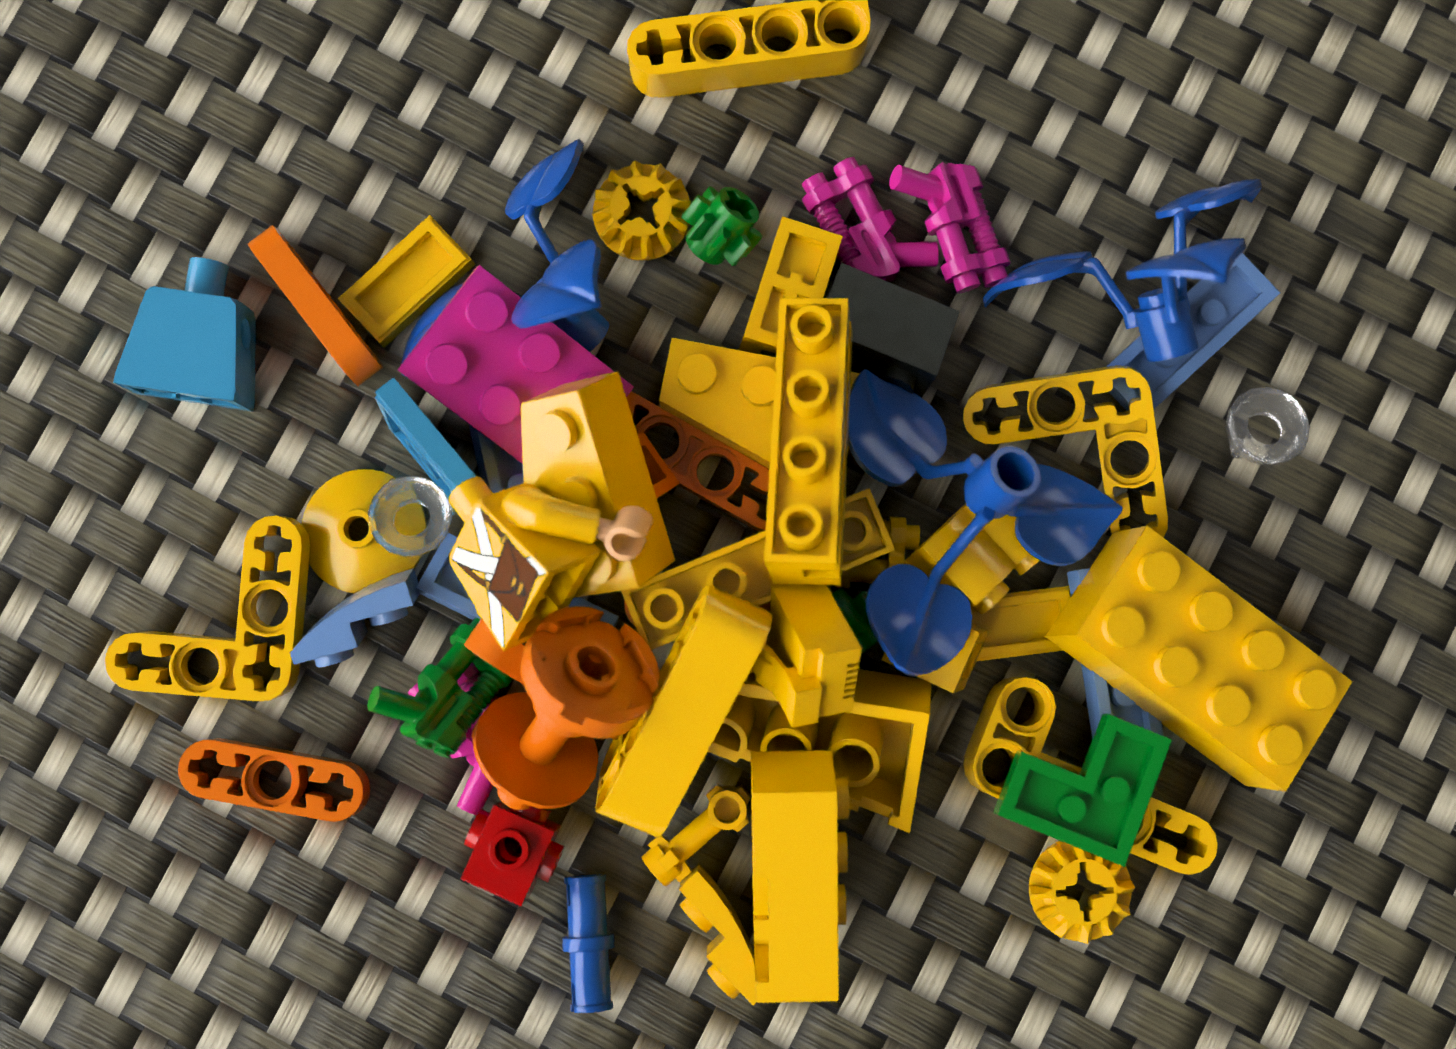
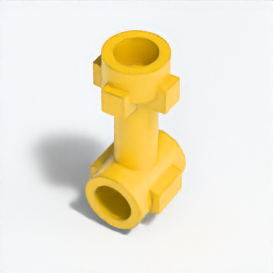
[641,783,751,886]

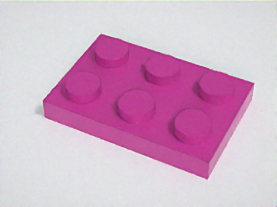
[397,265,634,465]

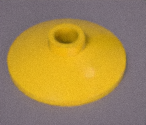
[301,469,427,593]

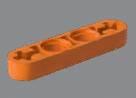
[626,391,770,532]

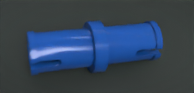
[562,874,615,1013]

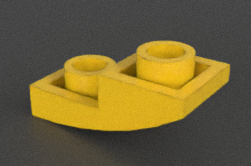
[679,863,756,1006]

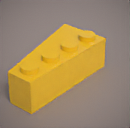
[708,669,932,833]

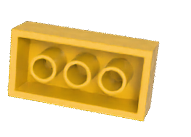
[1045,525,1353,792]

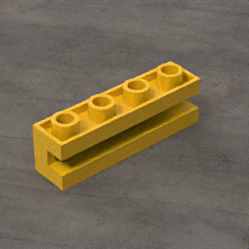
[764,298,853,585]
[621,488,895,650]

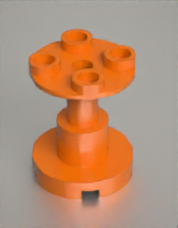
[471,606,660,810]

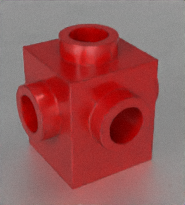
[460,801,565,906]

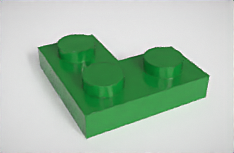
[993,713,1172,867]

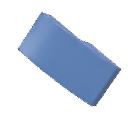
[290,568,419,667]

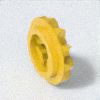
[592,160,691,261]
[1029,841,1135,944]

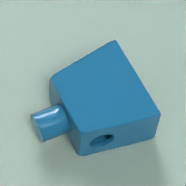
[113,257,256,412]

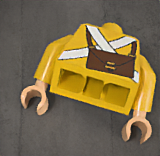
[448,476,653,651]

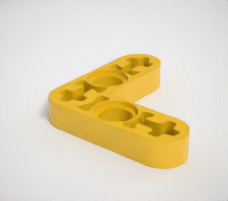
[963,365,1168,538]
[105,516,311,701]

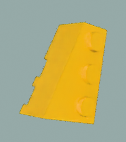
[659,338,860,469]
[521,371,675,598]
[751,750,849,1003]

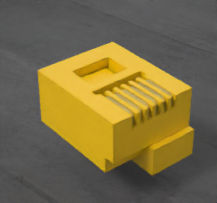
[751,584,862,728]

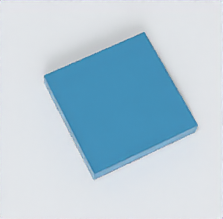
[375,377,477,499]

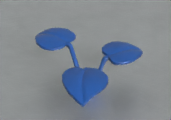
[401,138,609,379]
[983,179,1262,362]
[848,369,1123,675]

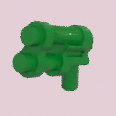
[368,618,513,758]

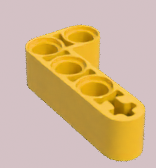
[627,0,871,98]
[595,585,772,837]
[963,677,1218,875]

